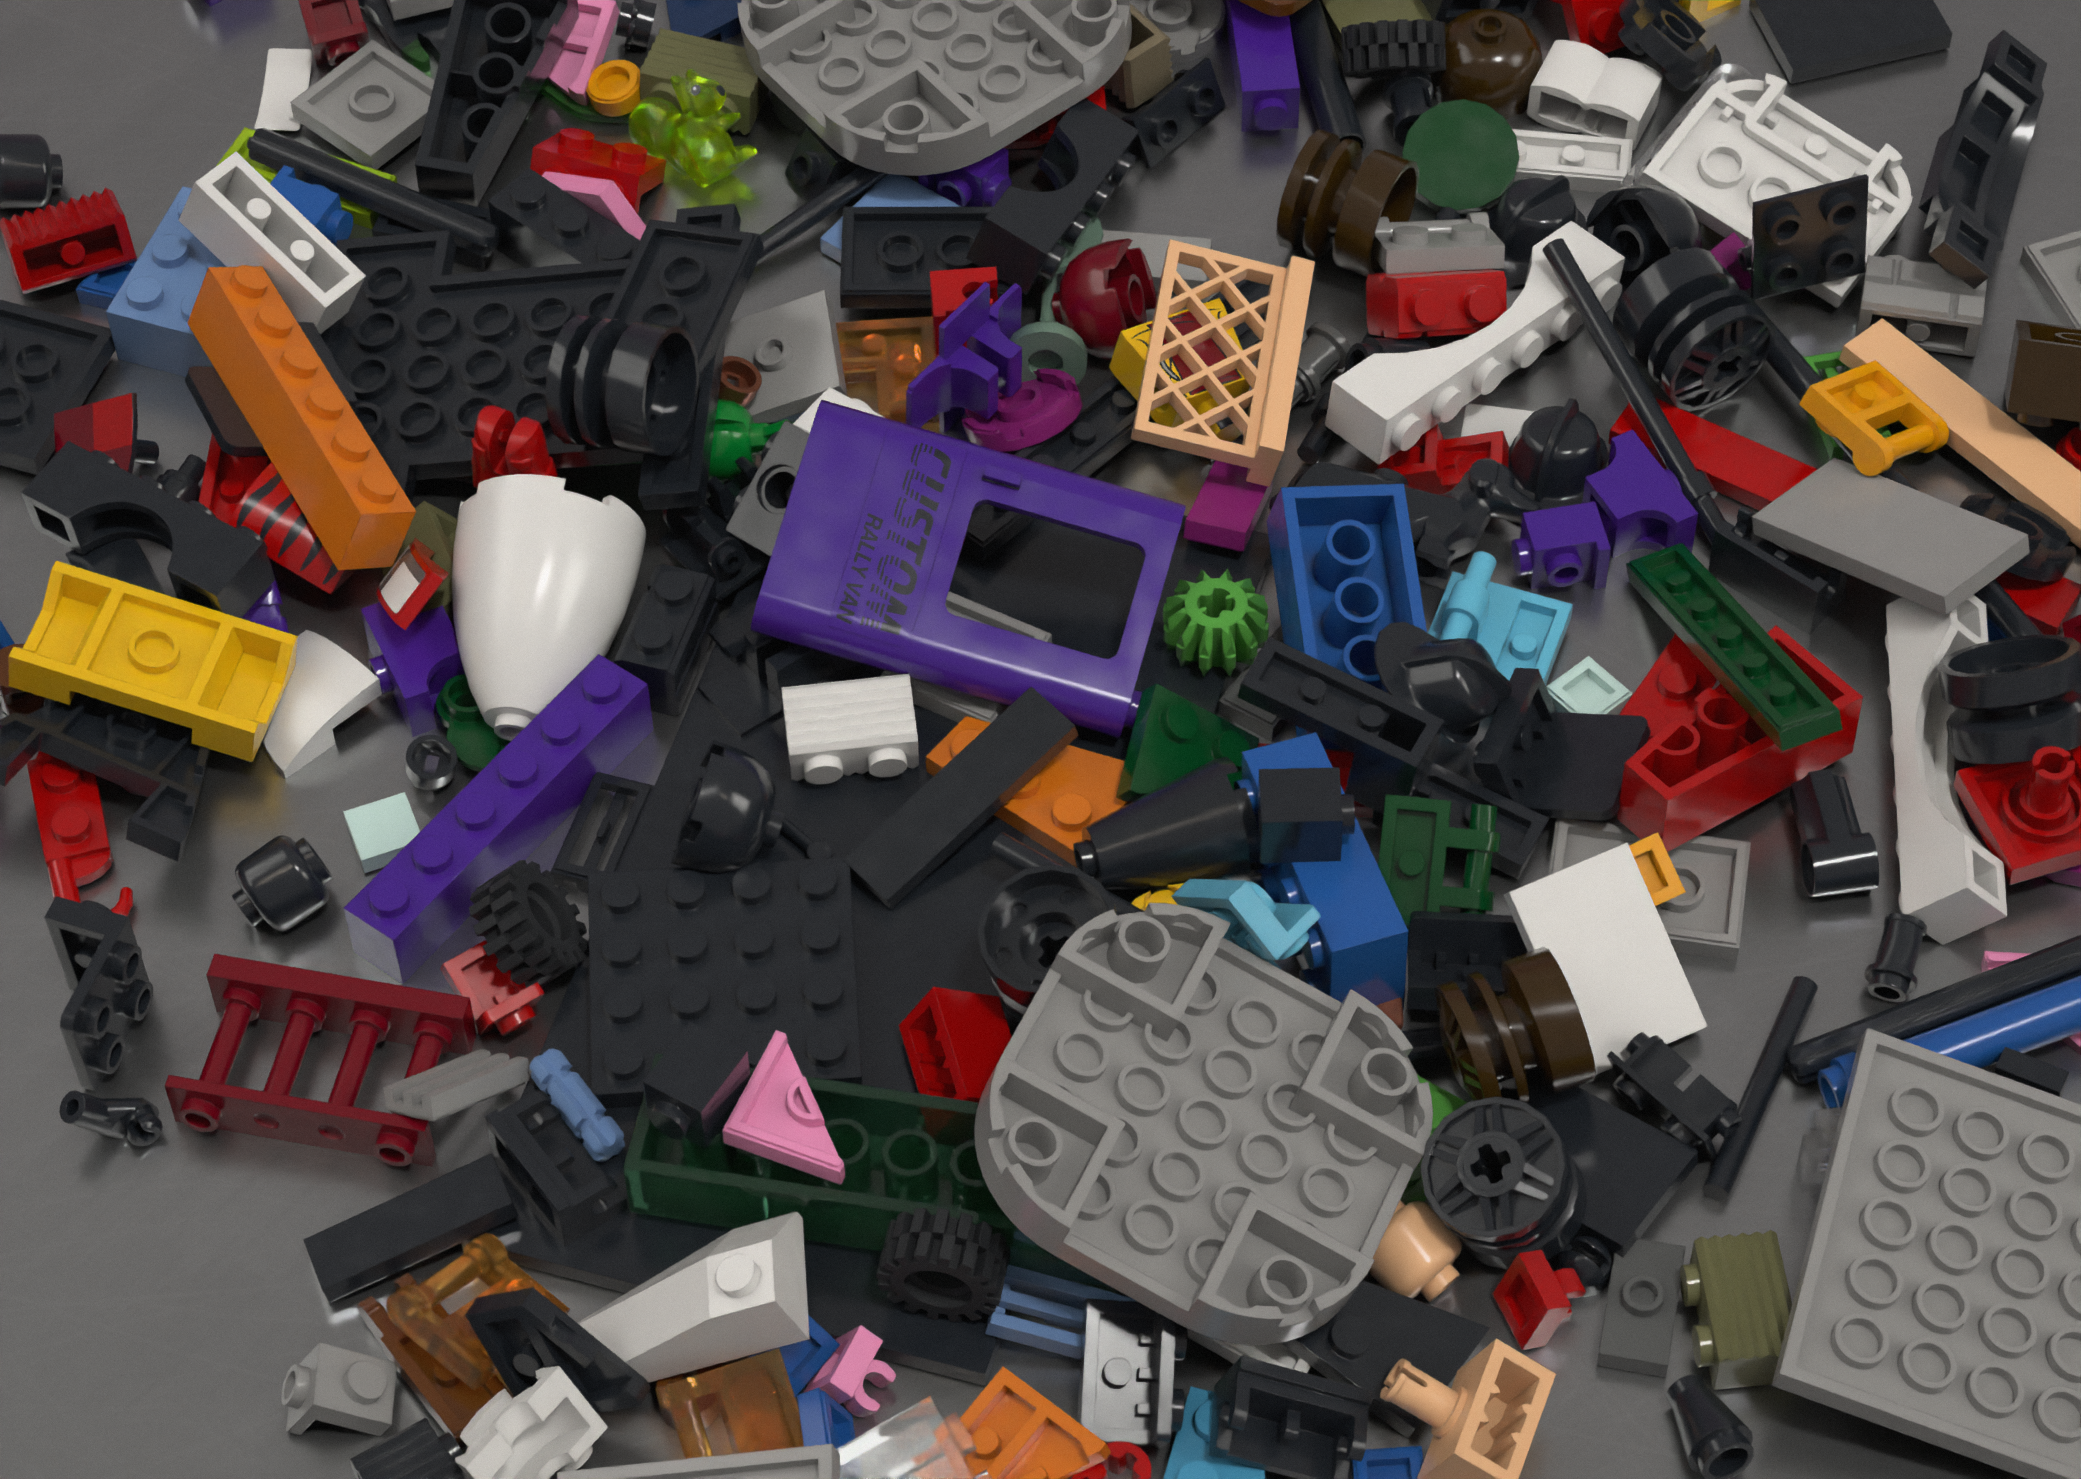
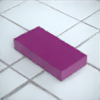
[1183,460,1274,552]

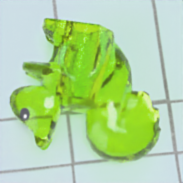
[628,69,758,188]

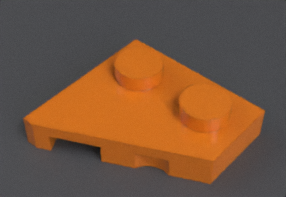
[913,1366,1111,1479]

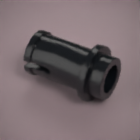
[1864,913,1927,1002]

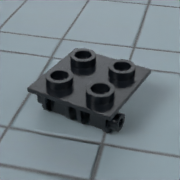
[1738,174,1869,300]

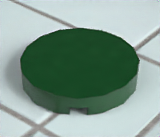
[1402,99,1519,216]

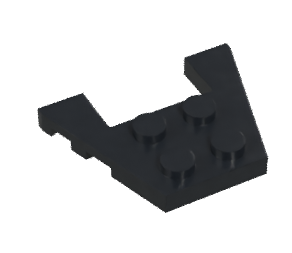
[0,693,211,862]

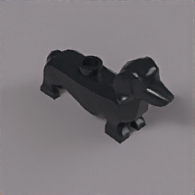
[1269,458,1541,590]

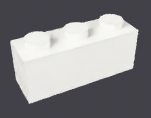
[179,152,366,334]

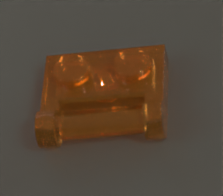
[386,1233,570,1390]
[656,1348,804,1459]

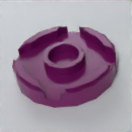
[962,368,1083,452]

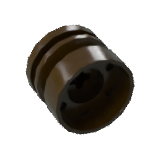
[1276,130,1419,277]
[1435,947,1596,1104]

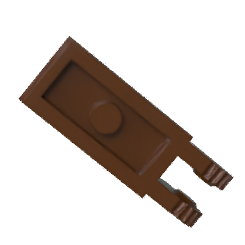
[357,1273,513,1449]

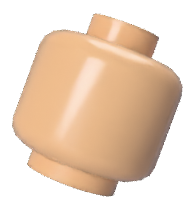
[1368,1200,1462,1302]

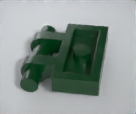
[1378,794,1501,929]

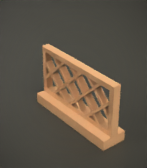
[1131,239,1315,487]

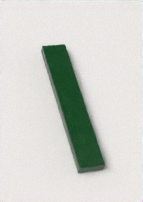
[1626,543,1842,751]

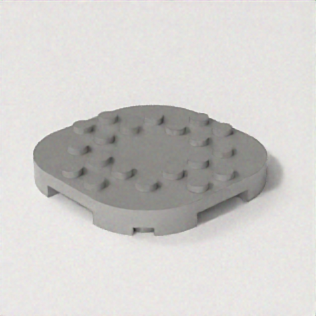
[738,0,1132,176]
[974,903,1433,1345]

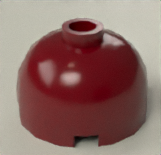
[1052,238,1157,360]

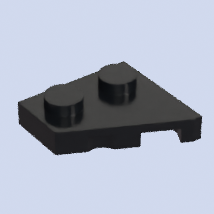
[465,1287,651,1413]

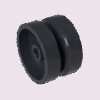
[1937,635,2081,764]

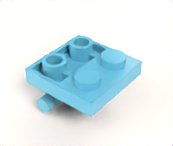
[1428,551,1573,685]

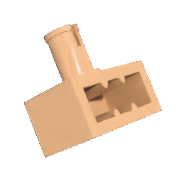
[1380,1338,1556,1479]

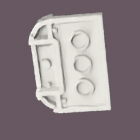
[1639,73,1913,308]

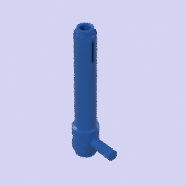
[1818,975,2081,1121]

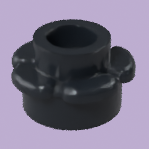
[615,0,657,50]

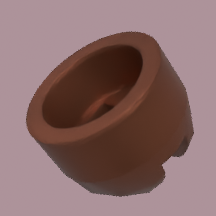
[718,356,762,407]

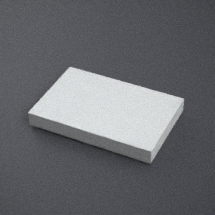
[1504,843,1708,1075]

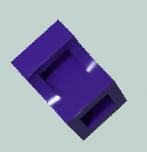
[1582,429,1698,558]
[361,602,465,737]

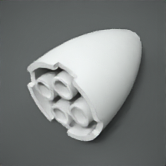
[452,474,646,741]

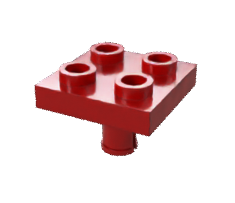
[1953,746,2081,885]

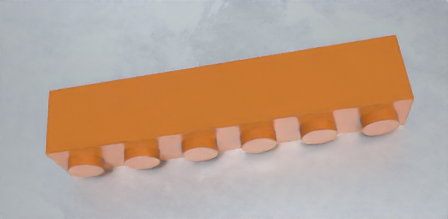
[187,265,416,570]

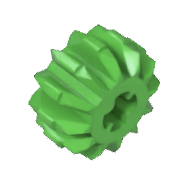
[1163,568,1269,676]

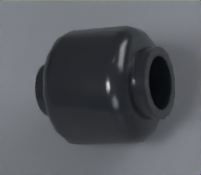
[0,134,63,210]
[232,835,334,932]

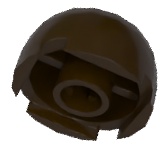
[1429,9,1543,120]

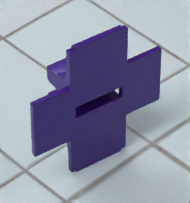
[906,282,1022,434]

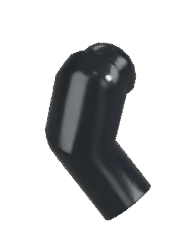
[59,1090,163,1146]

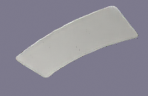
[254,48,313,131]

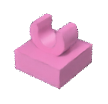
[803,1325,896,1418]

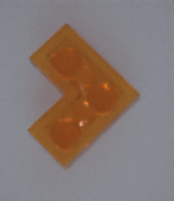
[836,317,939,424]

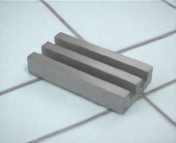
[383,1049,530,1122]

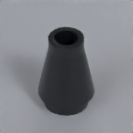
[1666,1374,1754,1479]

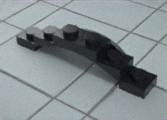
[1918,30,2047,289]

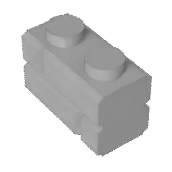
[1855,255,1987,357]

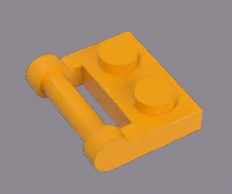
[1799,360,1949,476]

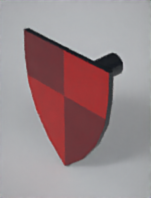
[54,393,159,474]

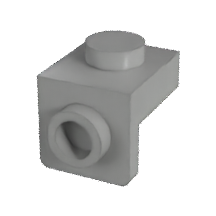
[281,1342,397,1436]

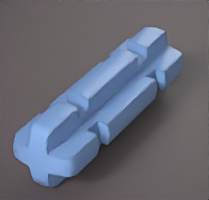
[530,1048,625,1162]

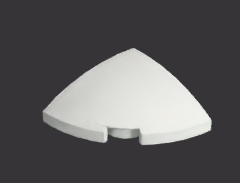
[262,630,382,779]

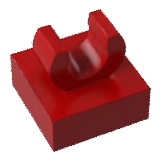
[1493,1250,1586,1350]

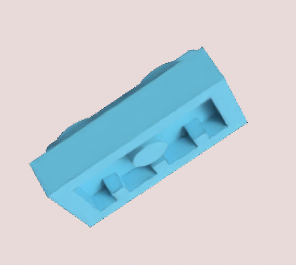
[1171,879,1321,960]

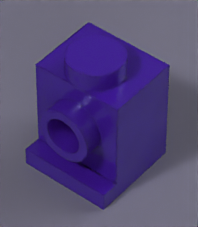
[918,148,1012,207]
[1511,501,1611,590]

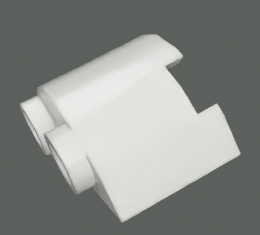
[455,1366,608,1479]

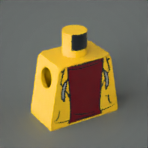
[1109,298,1250,442]

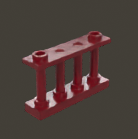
[165,954,477,1167]

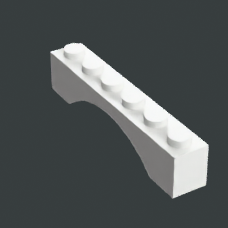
[1325,221,1625,464]
[1885,595,2007,945]

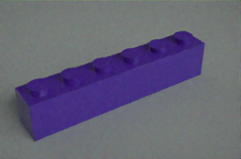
[343,654,654,984]

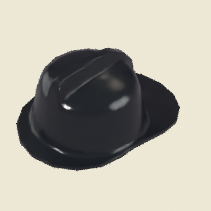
[1487,175,1588,288]
[1508,398,1609,526]
[1374,622,1512,744]

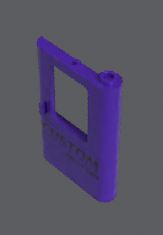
[750,400,1186,739]

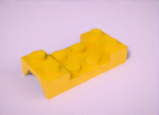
[8,561,298,762]

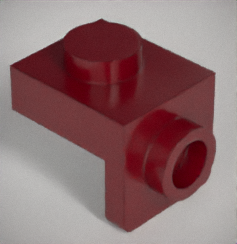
[298,0,370,66]

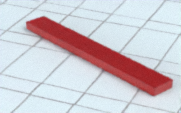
[1608,398,2081,635]

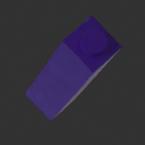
[1223,0,1300,132]

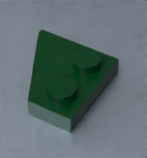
[1116,683,1260,801]

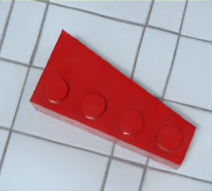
[1617,625,1863,852]

